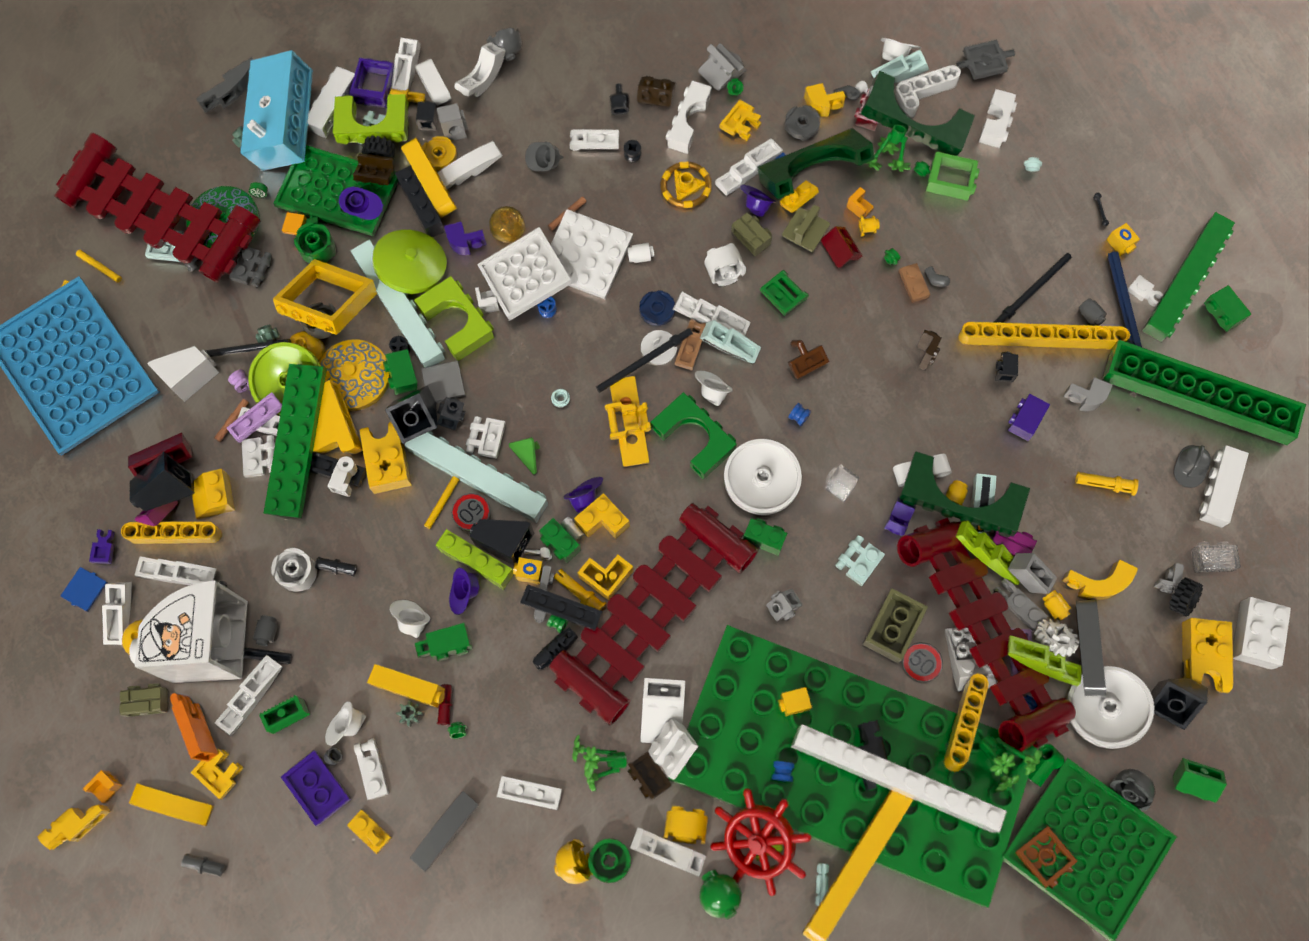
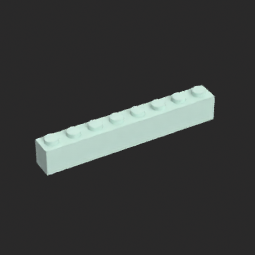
[350,240,445,368]
[404,431,548,524]

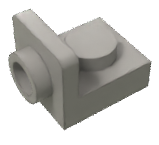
[1154,563,1184,593]

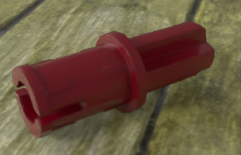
[437,684,453,725]

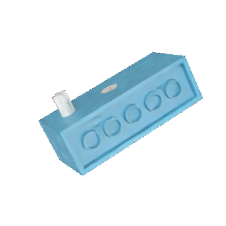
[241,50,313,171]

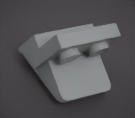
[699,43,747,90]

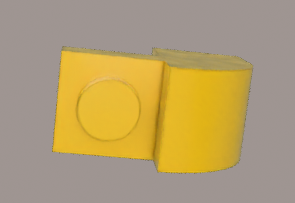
[804,83,845,117]

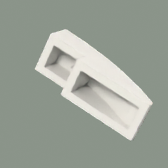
[391,38,421,90]
[102,582,132,645]

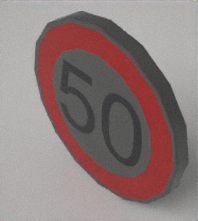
[451,493,490,531]
[902,642,943,682]

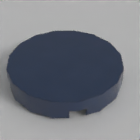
[639,290,675,326]

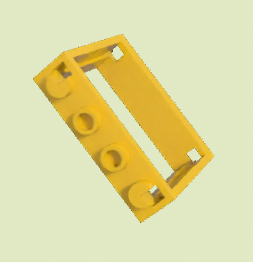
[273,259,377,335]

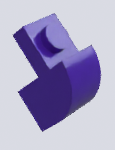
[444,221,486,256]
[884,496,916,536]

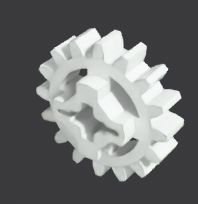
[1034,619,1080,657]

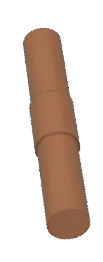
[548,197,587,231]
[214,399,249,442]

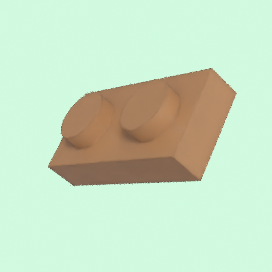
[899,263,930,303]

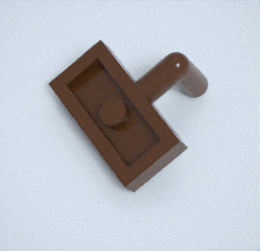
[788,340,830,379]

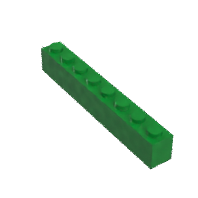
[1142,212,1235,342]

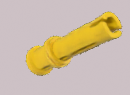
[1075,472,1138,496]
[554,568,607,612]

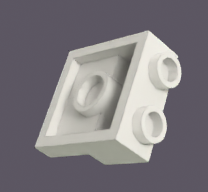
[648,719,698,780]

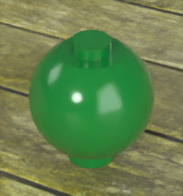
[699,869,742,919]

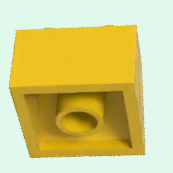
[192,468,235,520]

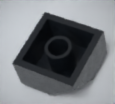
[1150,678,1208,730]

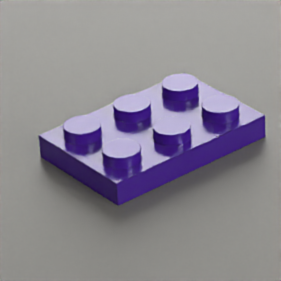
[281,750,351,827]

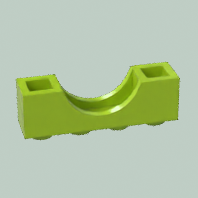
[435,529,514,590]

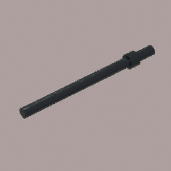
[994,253,1072,323]
[596,328,693,393]
[205,339,291,357]

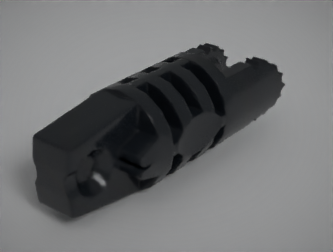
[532,628,578,671]

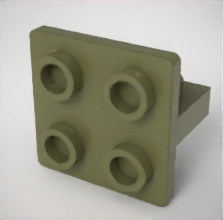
[782,205,830,252]

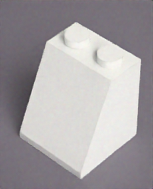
[147,346,219,402]

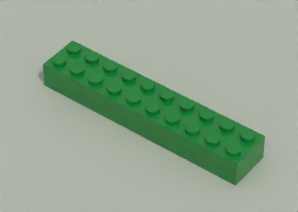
[1102,340,1306,445]

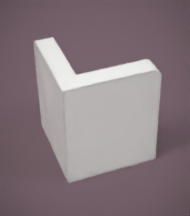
[475,287,499,314]

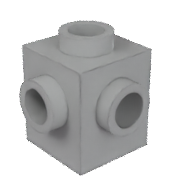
[766,589,803,621]

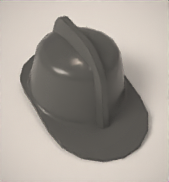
[525,142,563,171]
[1174,445,1211,488]

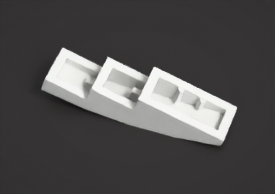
[715,139,783,196]
[438,141,503,189]
[673,292,751,336]
[135,556,217,585]
[214,655,283,736]

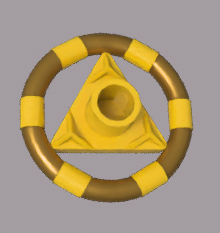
[660,161,712,208]

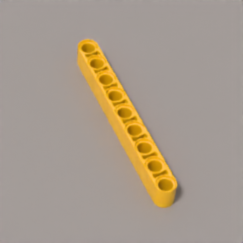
[958,322,1130,349]
[802,790,913,941]

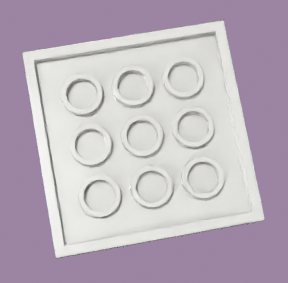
[551,209,633,300]
[477,227,573,321]

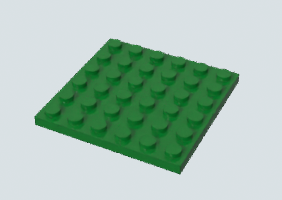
[1002,758,1177,941]

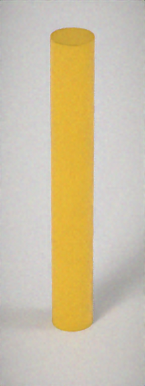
[76,249,122,283]
[424,476,459,529]

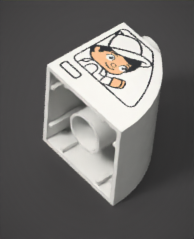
[130,580,248,683]

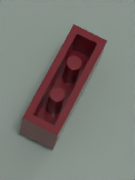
[128,432,192,477]

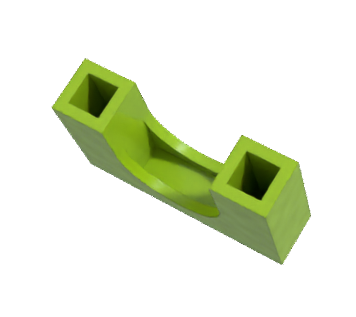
[333,94,409,144]
[414,276,494,362]

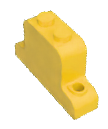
[313,380,363,454]

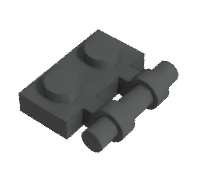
[229,247,272,287]

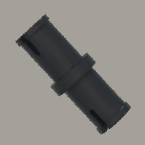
[315,557,357,577]

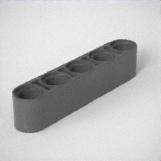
[1076,600,1106,696]

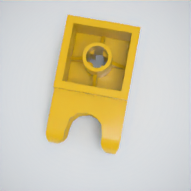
[360,422,412,494]
[1182,618,1233,693]

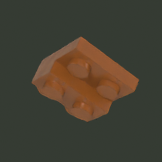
[1015,826,1077,890]

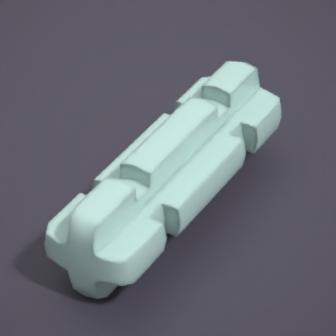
[815,863,829,906]

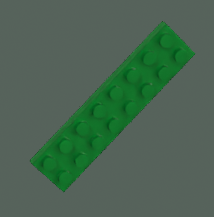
[263,364,327,519]

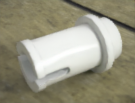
[560,517,584,541]

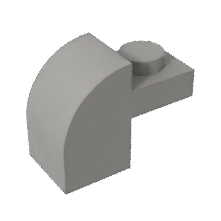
[1064,377,1113,412]

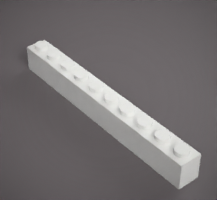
[791,725,1006,833]

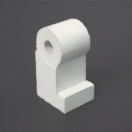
[327,456,357,497]

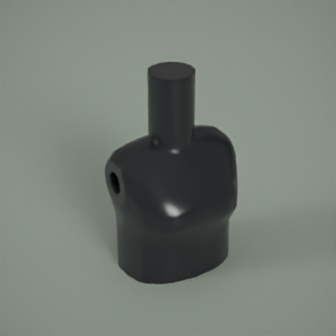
[610,83,629,115]

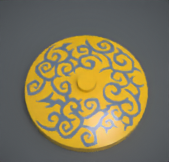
[319,339,390,411]

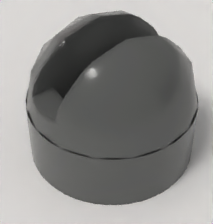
[324,747,342,765]

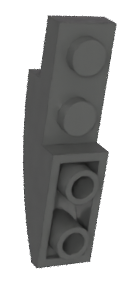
[196,57,253,113]

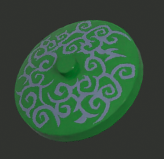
[186,186,260,248]

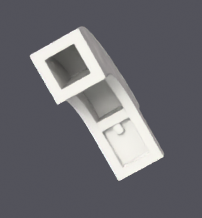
[455,42,505,97]
[630,828,706,876]

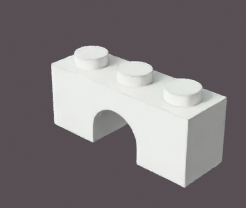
[979,89,1017,148]

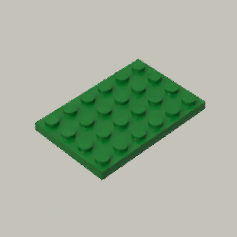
[273,145,398,236]

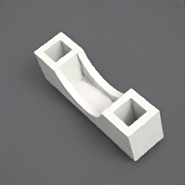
[666,81,712,154]

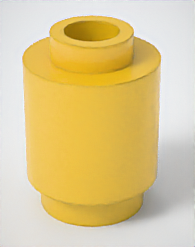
[945,480,968,506]
[1042,590,1072,621]

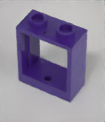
[349,58,394,108]

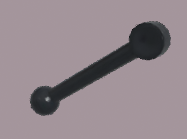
[1093,193,1109,226]

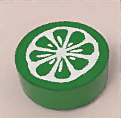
[249,182,268,198]

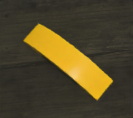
[129,783,214,826]

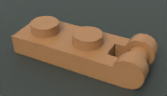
[675,319,706,370]

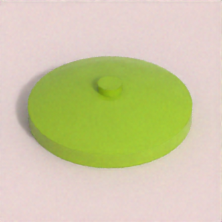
[372,229,447,294]
[248,342,321,416]

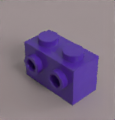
[1008,394,1050,441]

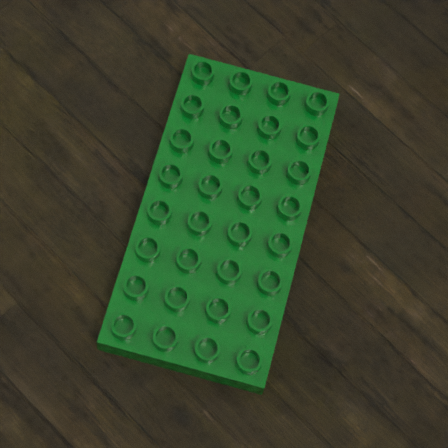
[668,625,1037,908]

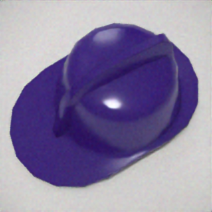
[740,185,776,217]
[339,186,383,220]
[563,477,604,513]
[449,567,479,615]

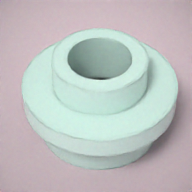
[1024,157,1043,171]
[551,389,570,407]

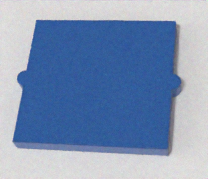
[60,567,108,612]

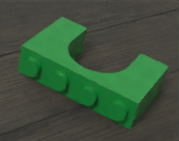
[651,392,737,480]

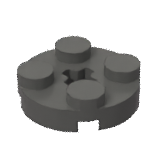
[785,105,820,141]

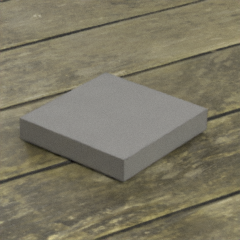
[421,360,466,403]

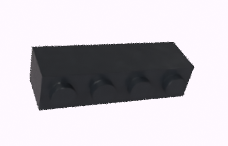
[395,165,445,238]

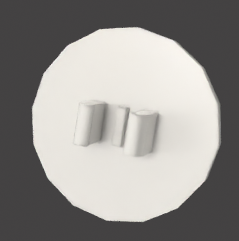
[641,330,677,365]

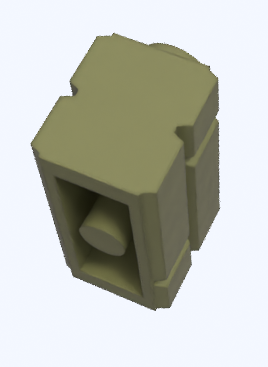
[731,212,772,256]
[119,683,168,717]

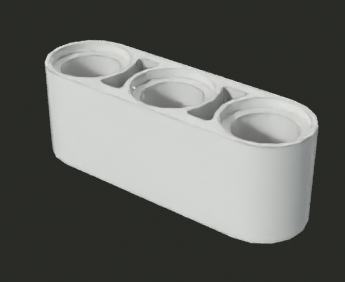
[415,59,451,106]
[893,454,952,487]

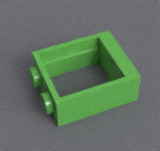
[926,151,980,201]

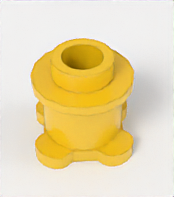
[858,215,880,237]

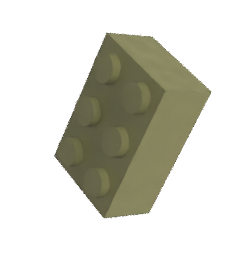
[862,588,928,664]

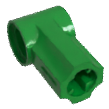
[1028,744,1065,787]

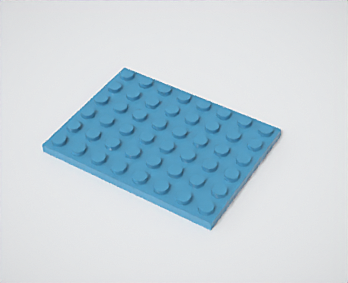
[0,276,159,456]

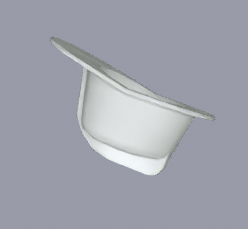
[881,38,921,61]
[695,371,733,406]
[390,600,430,638]
[325,701,366,746]

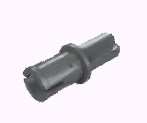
[181,853,225,877]

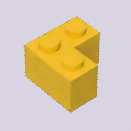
[574,493,630,539]
[577,554,634,601]

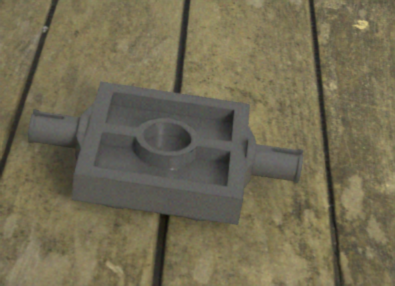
[956,40,1015,80]

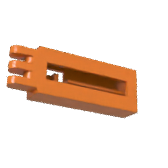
[170,693,218,762]

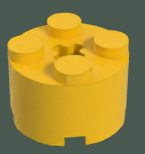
[664,806,708,844]

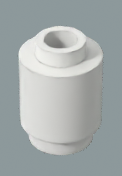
[627,243,654,263]

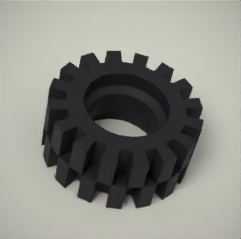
[362,136,396,161]
[1169,577,1203,617]

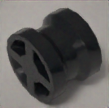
[624,140,641,163]
[389,336,410,353]

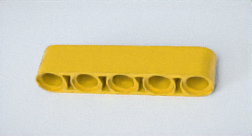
[401,138,457,218]
[121,522,222,544]
[944,673,989,772]

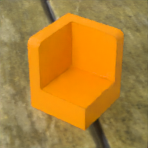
[846,187,874,218]
[282,212,307,235]
[83,770,123,803]

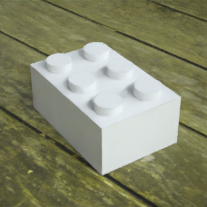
[1233,597,1291,670]

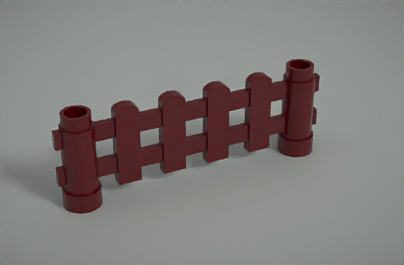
[54,132,261,283]
[549,503,759,726]
[897,518,1076,752]

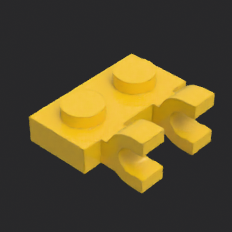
[719,100,761,141]
[191,749,244,799]

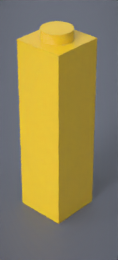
[367,664,445,708]

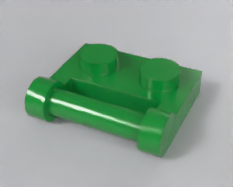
[760,270,809,316]

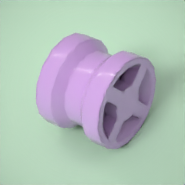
[228,369,249,393]

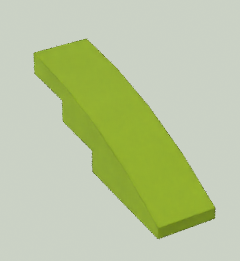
[956,521,1020,585]
[1008,635,1082,686]

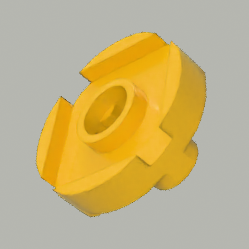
[422,136,457,171]

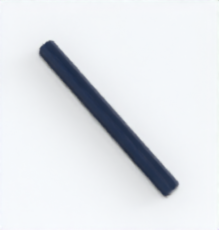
[1107,251,1142,347]

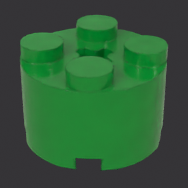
[294,222,336,263]
[588,839,631,883]

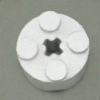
[704,243,746,286]
[271,548,317,592]

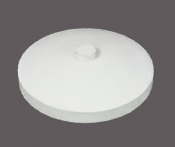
[724,439,802,515]
[1068,666,1154,749]

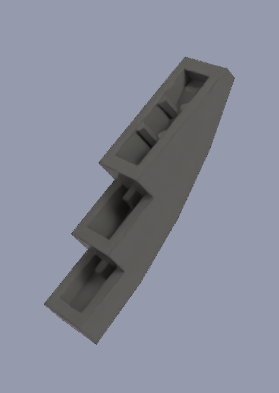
[410,791,479,872]

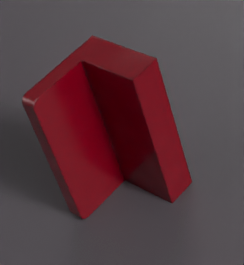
[821,226,863,268]

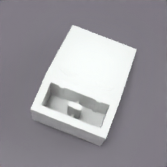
[945,625,998,692]
[641,678,685,743]

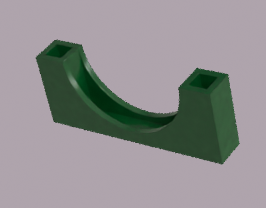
[860,71,975,156]
[757,128,875,199]
[899,451,1030,537]

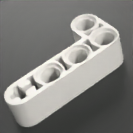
[894,65,961,118]

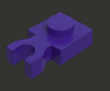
[89,529,115,564]

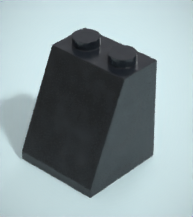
[385,385,438,444]
[130,451,195,511]
[469,519,534,566]

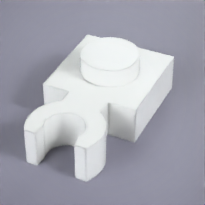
[1128,275,1164,307]

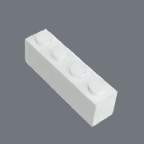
[307,66,355,138]
[1199,445,1249,528]

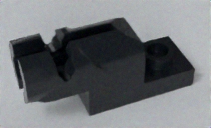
[856,720,888,791]

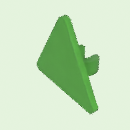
[509,437,541,475]

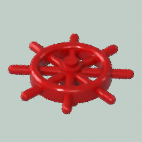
[710,788,811,896]

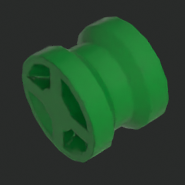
[547,615,569,633]

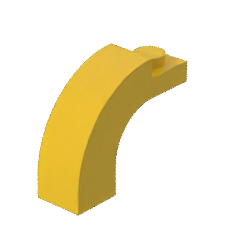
[1062,560,1138,601]

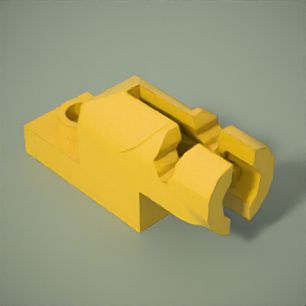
[37,804,111,850]

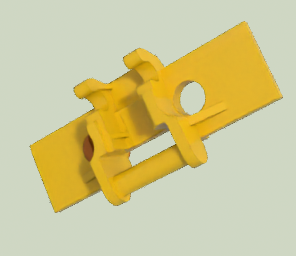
[605,376,651,467]

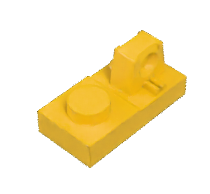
[780,180,819,213]
[347,809,392,854]

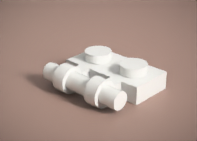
[466,416,506,459]
[242,435,276,478]

